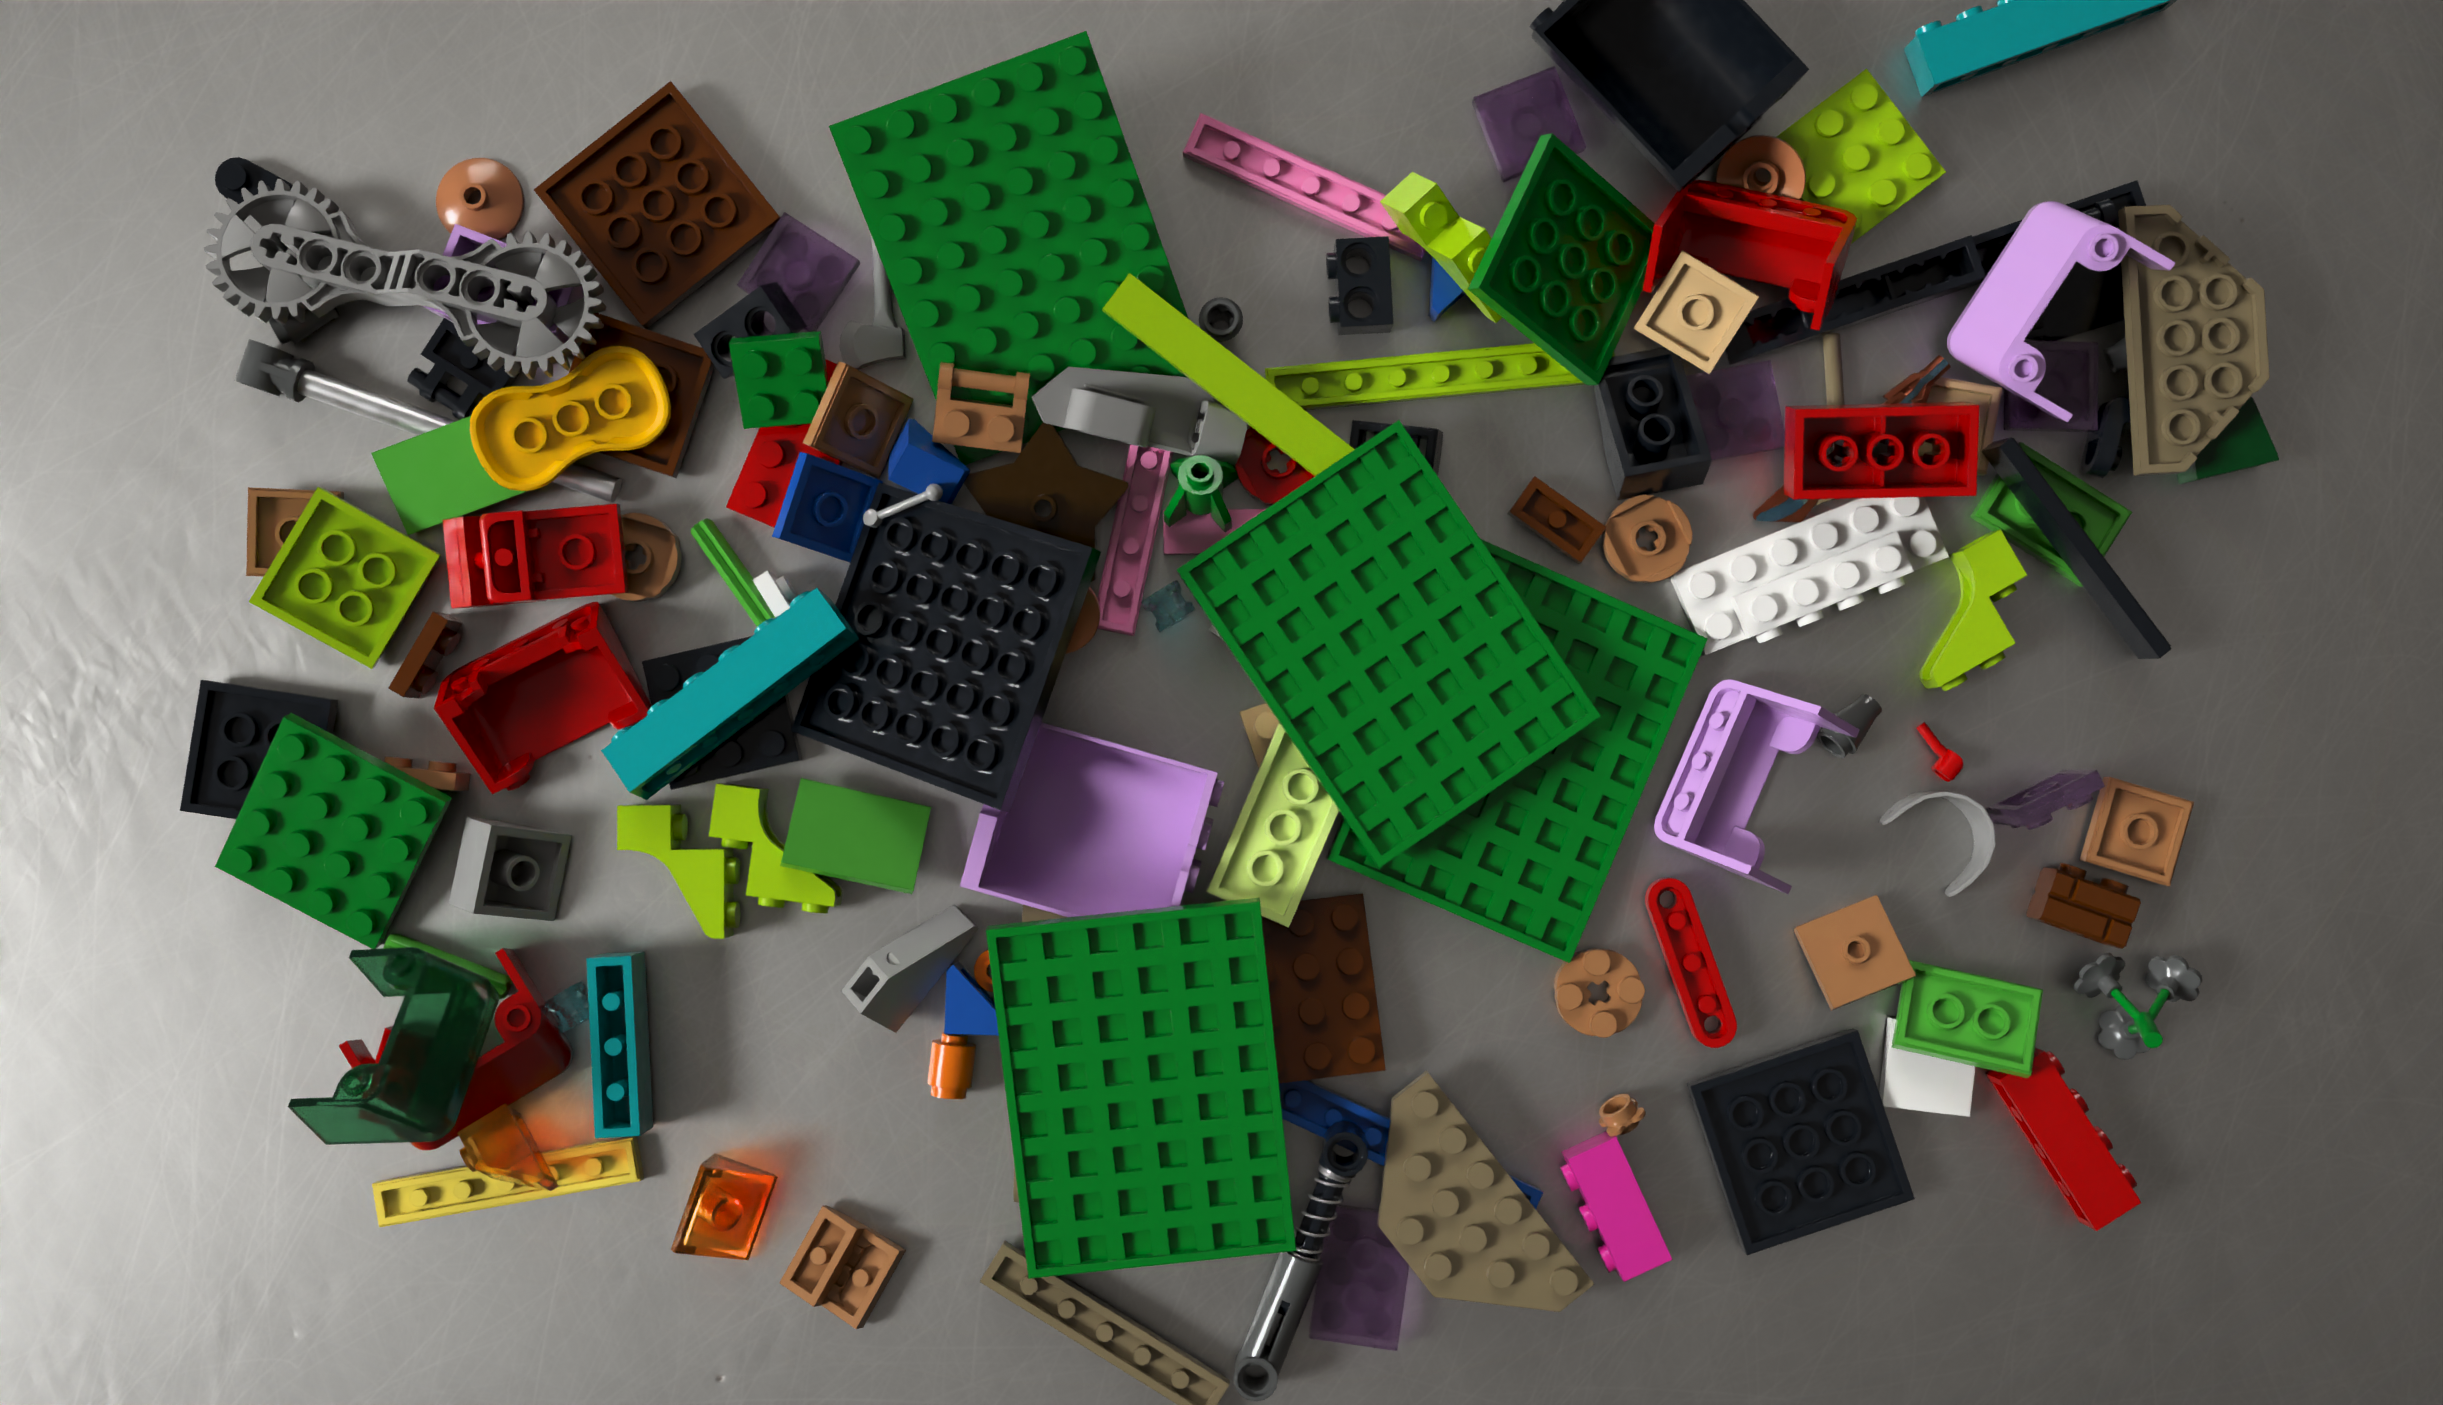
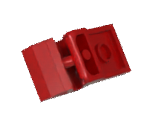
[442,504,629,609]

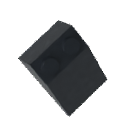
[1594,347,1712,500]

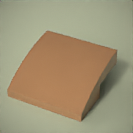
[780,1205,906,1329]

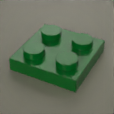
[729,331,829,429]

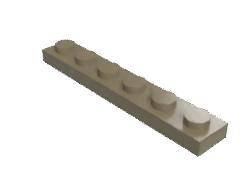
[980,1241,1230,1405]

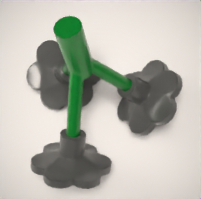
[2074,953,2203,1060]

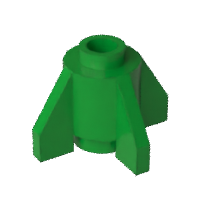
[1164,455,1238,532]

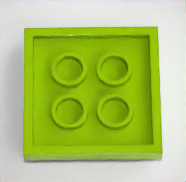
[1776,68,1946,244]
[249,487,442,669]

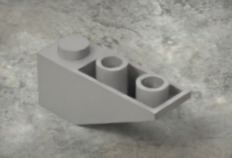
[841,905,979,1033]

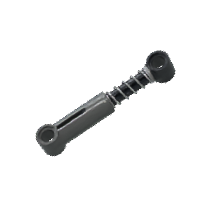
[1233,1121,1368,1401]

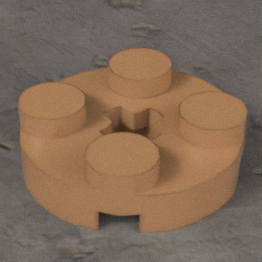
[1602,494,1693,583]
[611,513,682,602]
[1554,948,1645,1038]

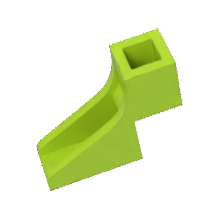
[1380,172,1502,323]
[1919,529,2027,691]
[709,783,843,913]
[617,804,741,939]

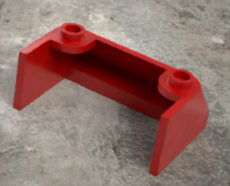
[1643,180,1857,331]
[339,948,573,1150]

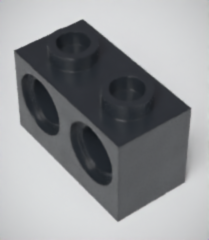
[1326,236,1393,335]
[693,281,807,379]

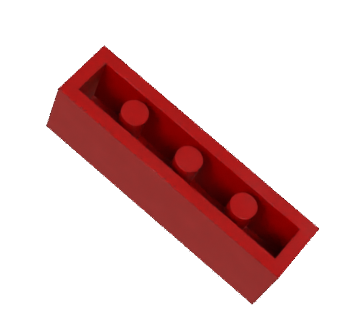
[1985,1048,2142,1231]

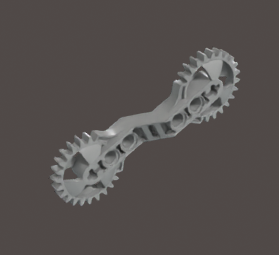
[204,179,606,380]

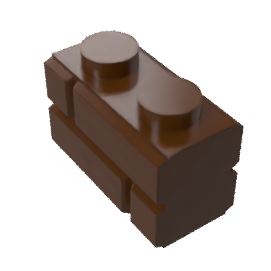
[2026,863,2141,949]

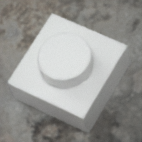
[753,571,797,618]

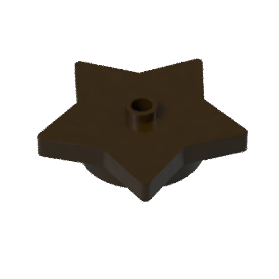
[964,423,1130,582]

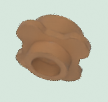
[1599,1094,1646,1137]

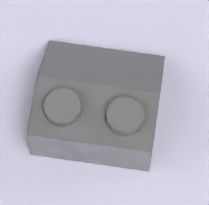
[449,817,572,921]

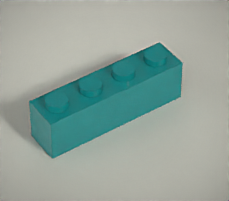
[586,951,653,1138]

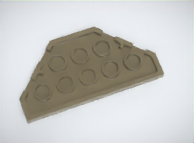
[2118,205,2270,476]
[1377,1070,1595,1312]

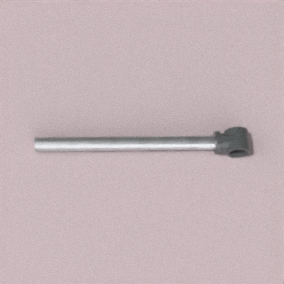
[234,339,622,503]

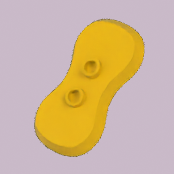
[469,346,671,491]

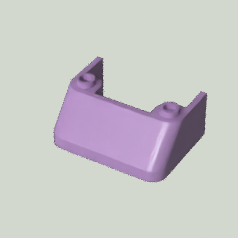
[1947,201,2175,422]
[1654,679,1859,894]

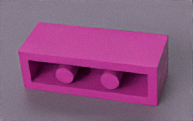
[1560,1131,1673,1282]

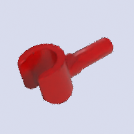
[1916,722,1963,782]

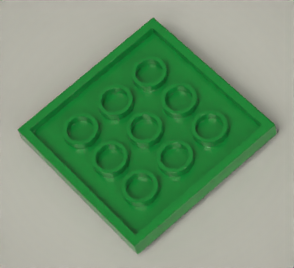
[1468,133,1655,386]
[215,713,452,950]

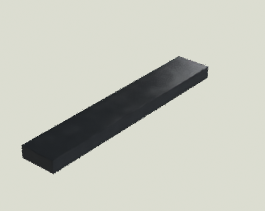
[1981,437,2171,659]

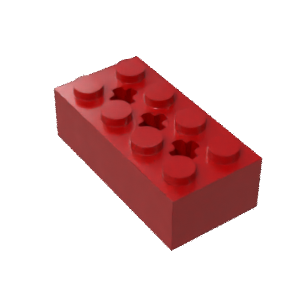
[1784,402,1980,500]

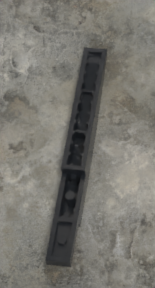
[1725,180,2146,365]

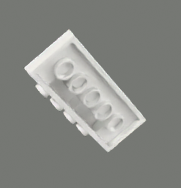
[1670,497,1949,656]

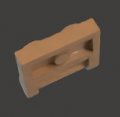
[932,362,1030,453]

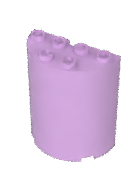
[960,722,1225,917]

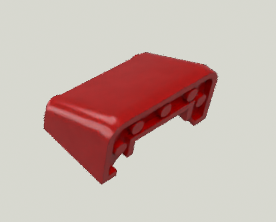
[434,602,652,795]

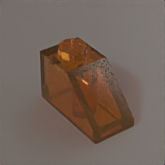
[458,1103,559,1191]

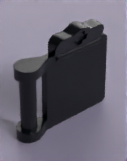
[2026,199,2125,343]

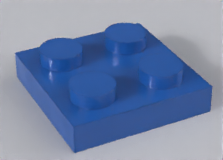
[772,452,883,563]

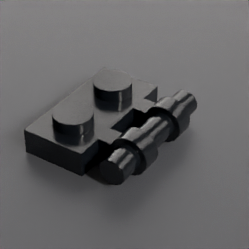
[407,318,522,420]

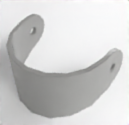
[1879,791,1996,897]

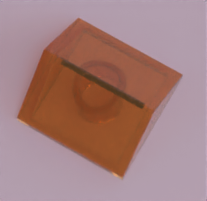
[671,1153,778,1260]

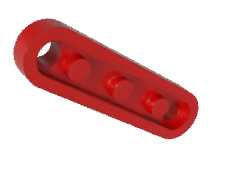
[1645,877,1737,1048]

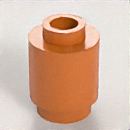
[927,1032,976,1099]

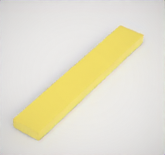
[372,1136,644,1228]

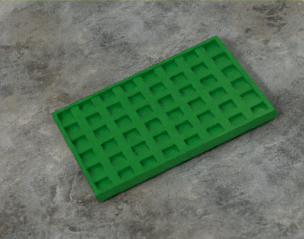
[829,31,1189,465]
[1176,420,1601,868]
[1326,539,1707,963]
[986,898,1296,1279]

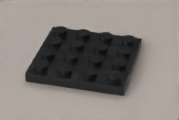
[1687,1028,1915,1255]

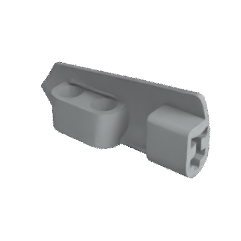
[1031,367,1248,466]

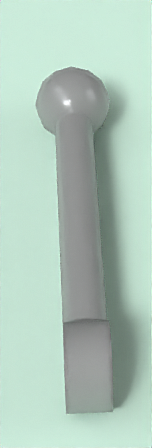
[863,484,943,528]

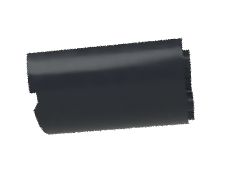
[1529,0,1809,193]

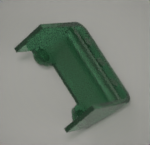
[288,947,499,1145]

